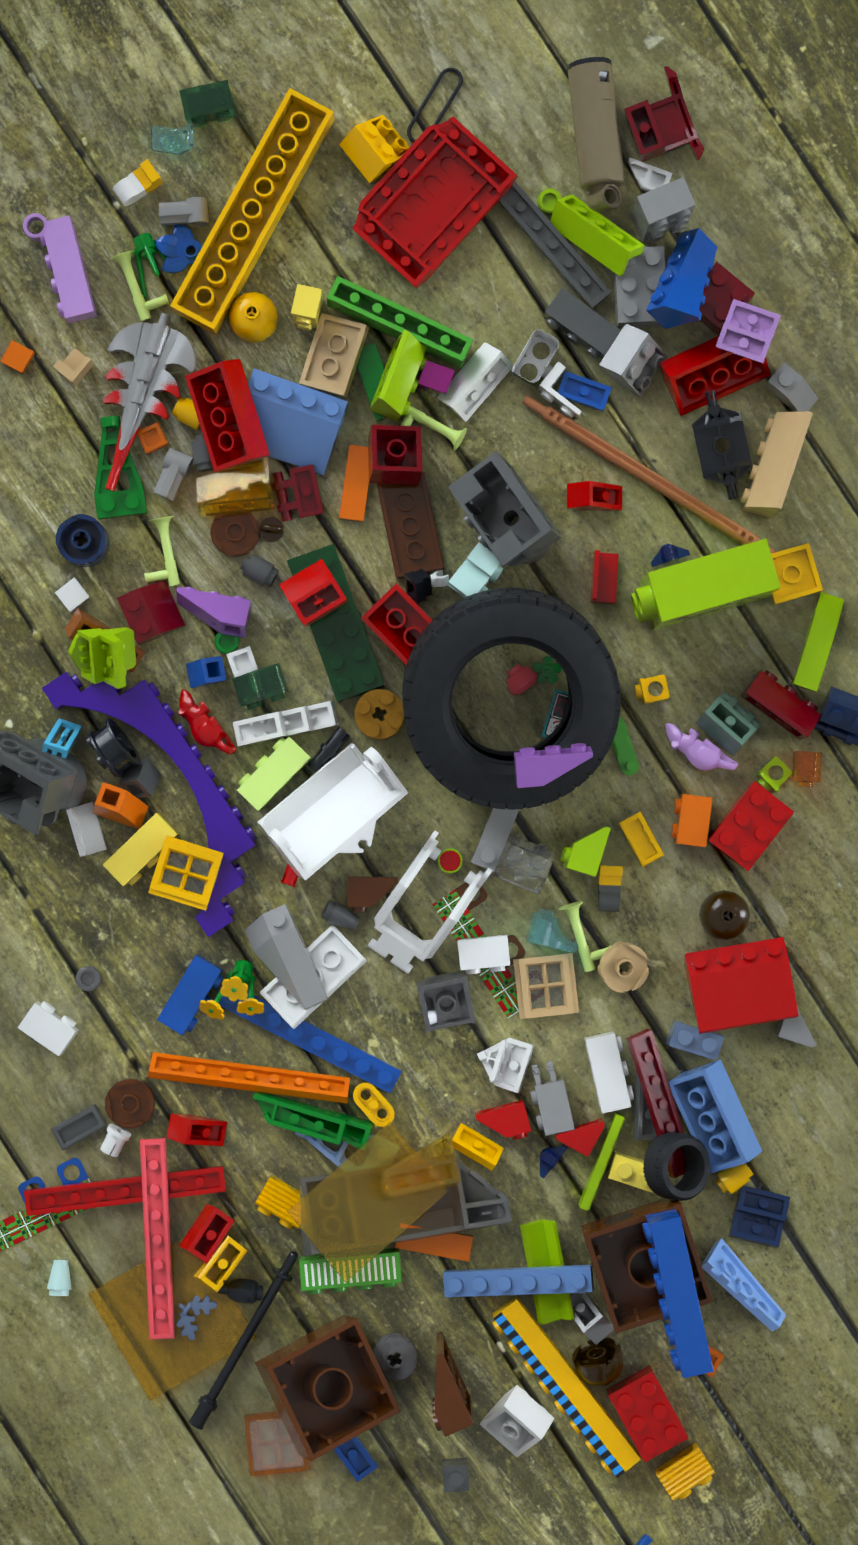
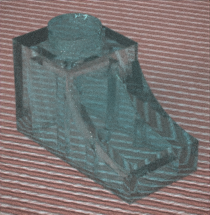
[526,908,578,954]

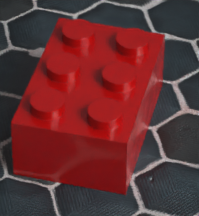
[707,781,794,871]
[606,1365,689,1463]

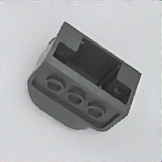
[448,451,561,567]
[0,731,87,835]

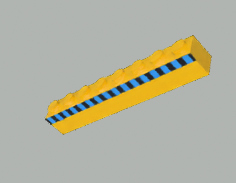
[492,1295,641,1478]

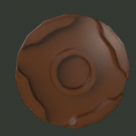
[210,507,260,557]
[105,1078,155,1129]

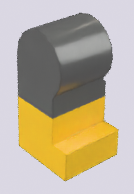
[598,865,623,912]

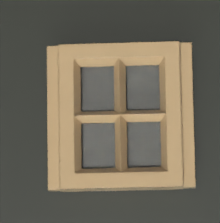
[513,953,579,1019]

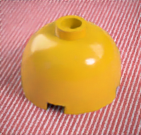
[229,292,279,343]

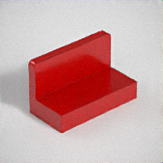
[590,550,619,604]

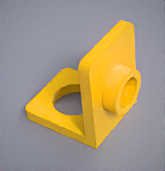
[634,674,670,705]

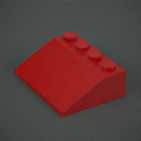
[684,937,799,1034]

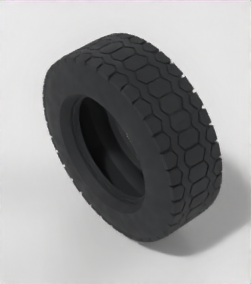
[402,588,621,810]

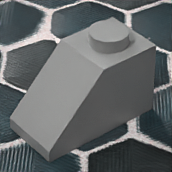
[764,362,818,412]
[570,1292,614,1345]

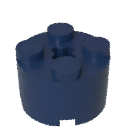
[56,514,110,567]

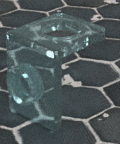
[151,123,193,155]

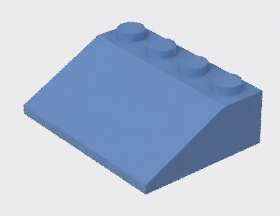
[248,369,349,476]

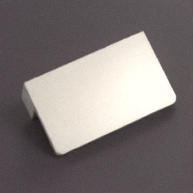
[66,802,108,857]

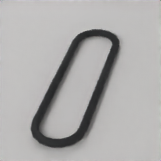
[407,68,463,143]

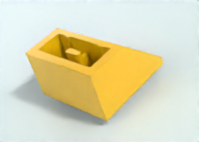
[339,115,409,183]

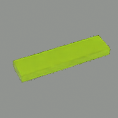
[578,1111,625,1211]

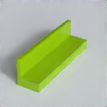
[550,194,645,276]
[520,1219,574,1324]

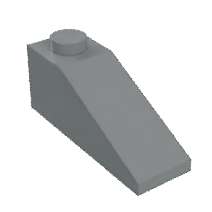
[471,808,519,872]

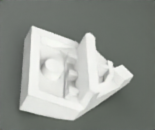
[477,1038,535,1093]

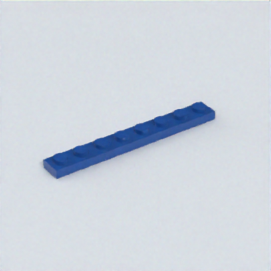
[215,985,402,1093]

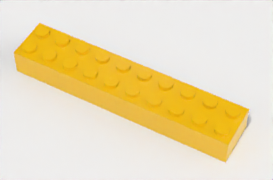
[170,88,334,336]

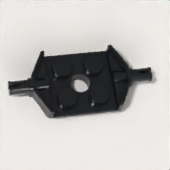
[692,391,753,500]

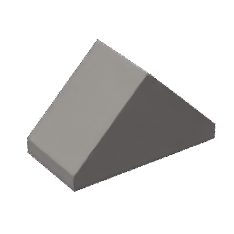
[775,1010,816,1047]

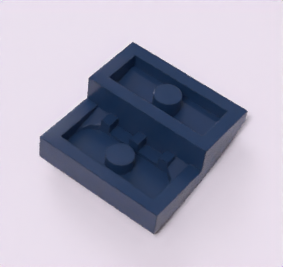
[729,1186,790,1248]

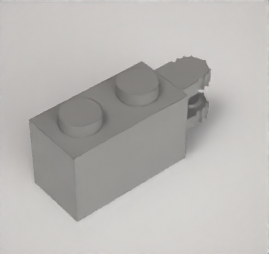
[530,1061,575,1136]

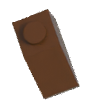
[347,876,398,912]

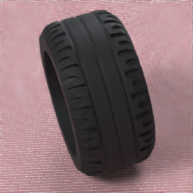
[643,1132,710,1201]

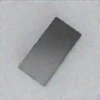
[51,1104,107,1151]

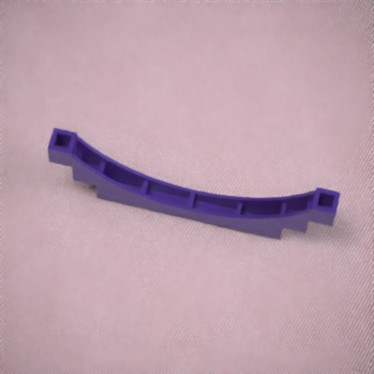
[42,671,257,937]

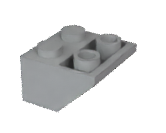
[599,323,667,398]

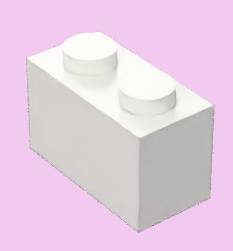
[457,935,510,974]
[18,1001,79,1056]

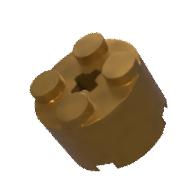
[355,689,404,740]

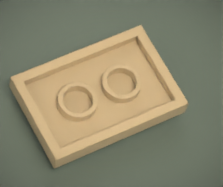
[299,313,369,398]

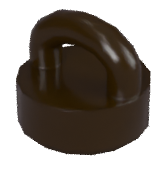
[259,517,285,543]

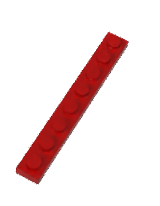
[24,1165,227,1216]

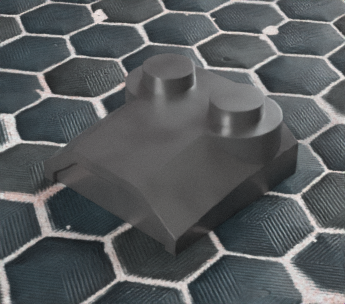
[417,972,476,1033]

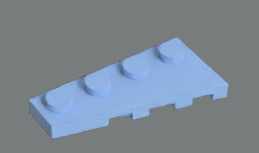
[701,1238,786,1332]

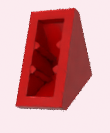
[555,1118,605,1157]

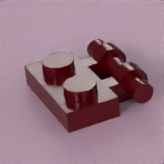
[272,464,324,522]

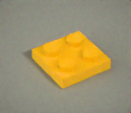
[771,543,823,605]

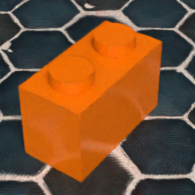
[671,794,713,847]

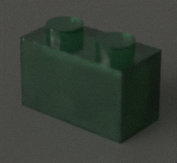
[179,80,236,128]

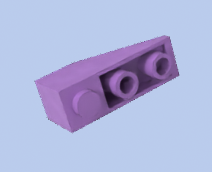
[176,587,251,638]
[514,743,593,788]

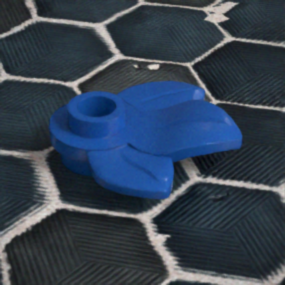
[155,225,202,273]

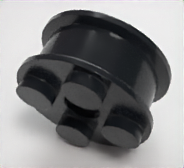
[86,719,141,778]

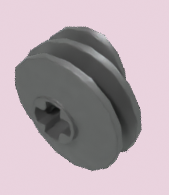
[373,1333,417,1381]

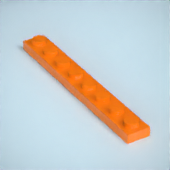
[148,1052,350,1103]

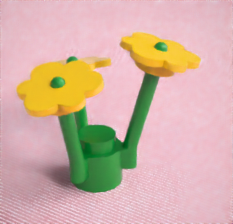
[199,960,264,1020]

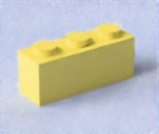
[103,813,180,887]

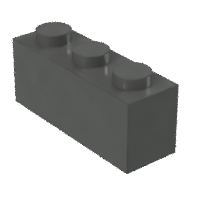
[544,288,621,359]

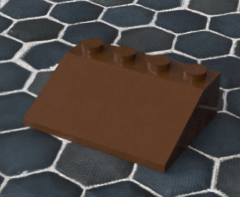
[432,1332,474,1437]

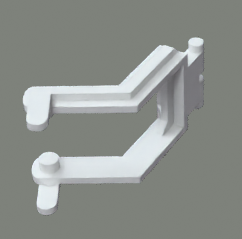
[367,830,493,974]

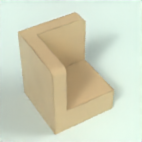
[53,349,94,387]

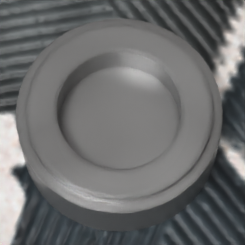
[76,966,102,991]

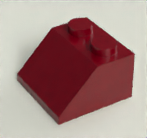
[117,580,186,646]

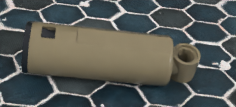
[567,57,625,214]

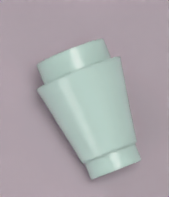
[47,1260,72,1296]

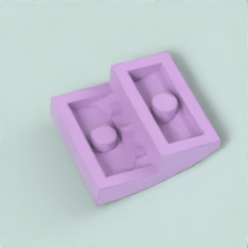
[716,299,781,363]

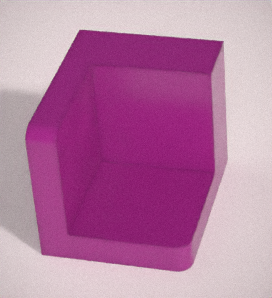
[418,360,455,394]

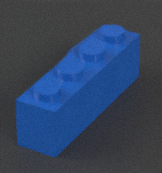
[646,228,717,329]

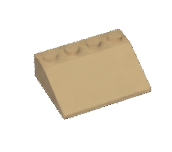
[741,411,813,519]

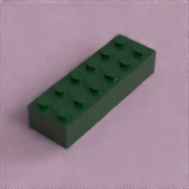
[287,544,385,703]

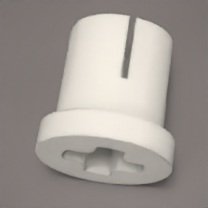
[100,1124,131,1157]

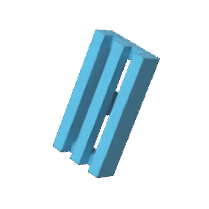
[42,718,82,759]

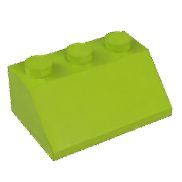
[369,330,427,421]
[560,827,611,877]

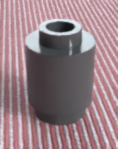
[191,434,214,472]
[240,554,279,587]

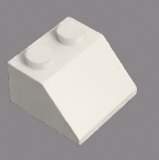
[480,1385,555,1457]

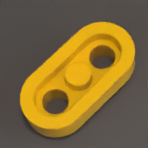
[353,1082,395,1127]

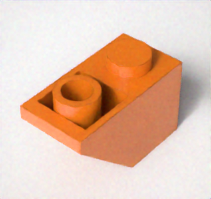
[93,782,149,829]

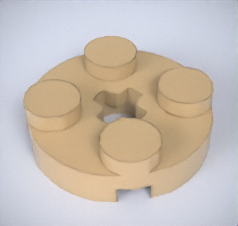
[598,941,649,993]

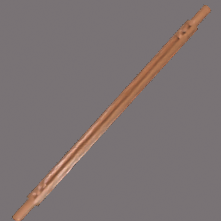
[522,395,777,560]

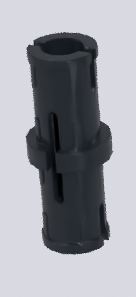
[307,726,351,772]

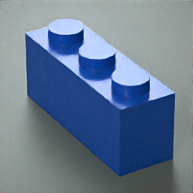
[157,954,224,1035]

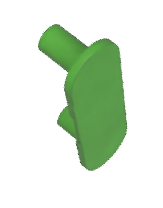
[612,717,639,775]

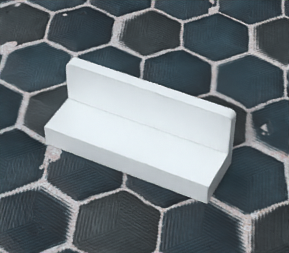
[437,342,514,422]

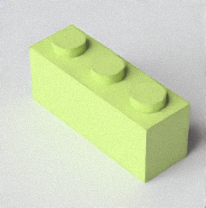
[237,737,311,811]

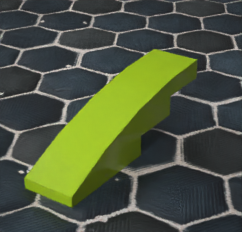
[792,592,845,692]

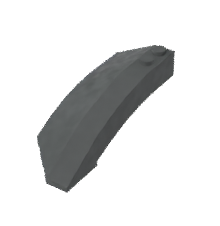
[299,1154,512,1258]

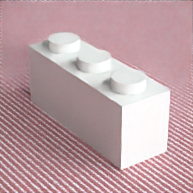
[584,1031,634,1114]

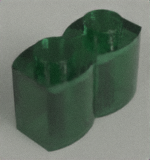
[232,663,289,710]

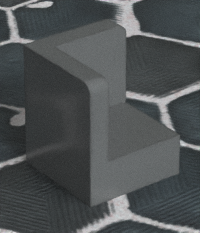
[118,758,161,799]

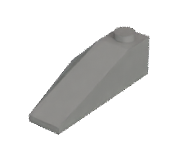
[245,904,328,1010]

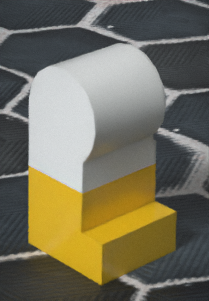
[113,159,163,206]

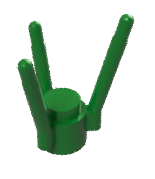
[133,233,176,299]

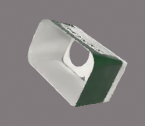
[511,330,559,388]

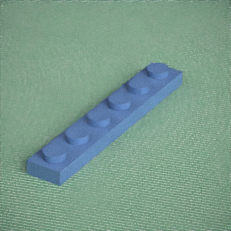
[443,1265,594,1297]

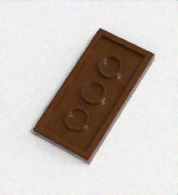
[376,472,445,580]

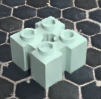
[448,542,503,598]

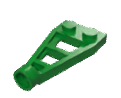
[94,416,147,520]

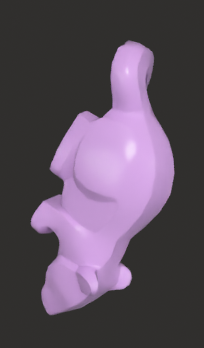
[665,723,738,771]

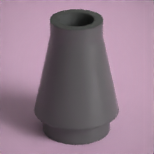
[321,900,360,931]

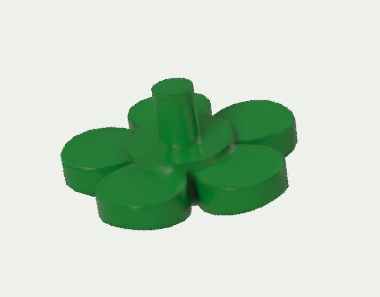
[533,656,562,684]

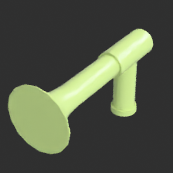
[110,250,169,322]
[400,405,467,451]
[144,516,180,586]
[558,901,611,972]

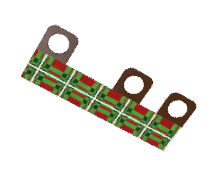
[432,882,544,1018]

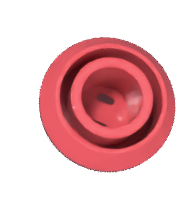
[506,664,538,696]

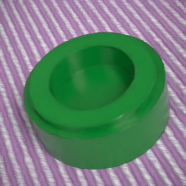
[214,632,240,654]

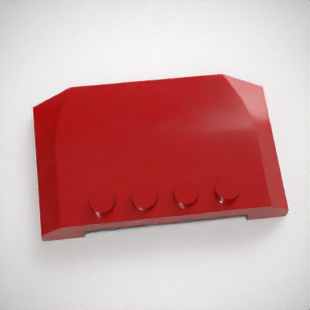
[353,117,518,289]

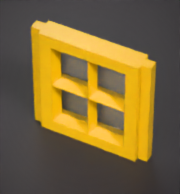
[148,835,224,911]

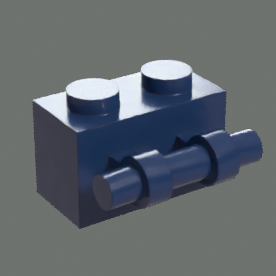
[814,686,858,746]

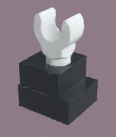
[404,569,449,603]

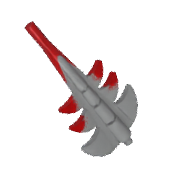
[102,313,196,492]

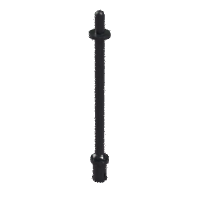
[189,1251,298,1430]

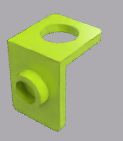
[755,756,792,793]

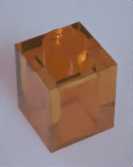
[792,751,822,787]

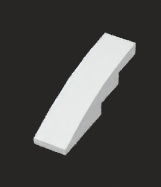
[233,701,339,746]

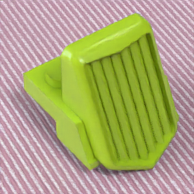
[68,627,136,689]

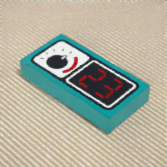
[541,689,568,738]

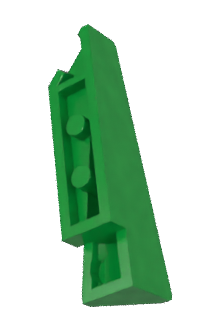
[253,1092,374,1151]

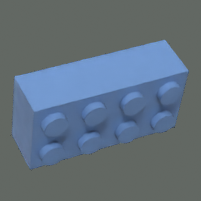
[668,1059,763,1174]

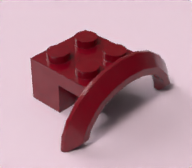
[624,66,704,162]

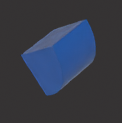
[186,656,227,688]

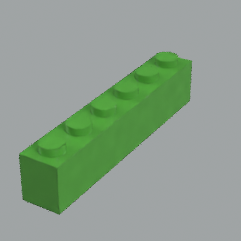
[327,276,473,369]

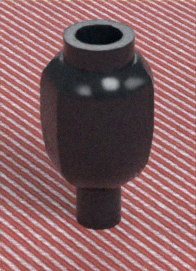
[217,1279,263,1304]

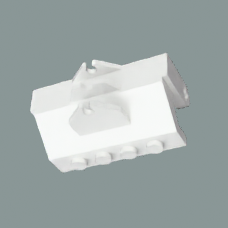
[257,743,408,881]

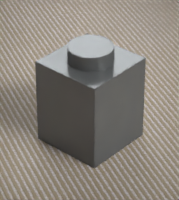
[442,1457,470,1493]

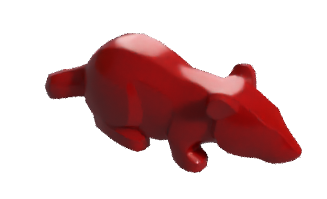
[178,689,237,754]

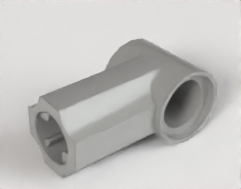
[159,197,209,227]
[153,448,194,502]

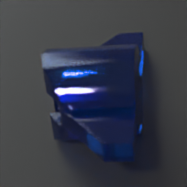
[651,544,690,567]
[540,1144,568,1179]

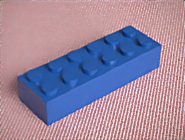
[642,1209,714,1378]

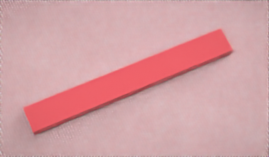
[140,1138,175,1340]

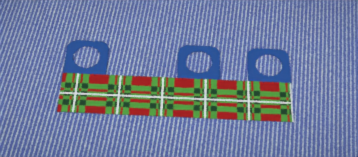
[0,1158,90,1252]

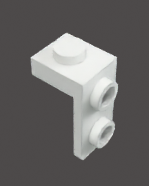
[539,362,582,419]

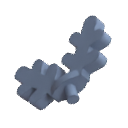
[177,1295,217,1340]

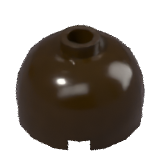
[699,890,750,940]
[572,1338,623,1386]

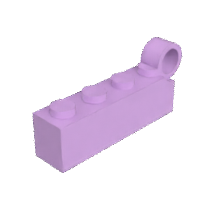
[23,213,97,324]

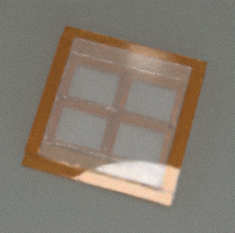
[244,1411,310,1476]

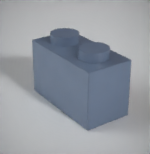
[666,1020,724,1060]

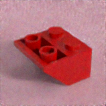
[279,559,348,628]

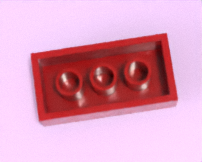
[185,359,270,472]

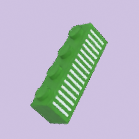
[299,1248,402,1294]

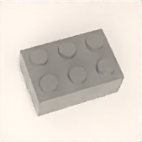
[631,177,696,243]
[613,246,665,329]

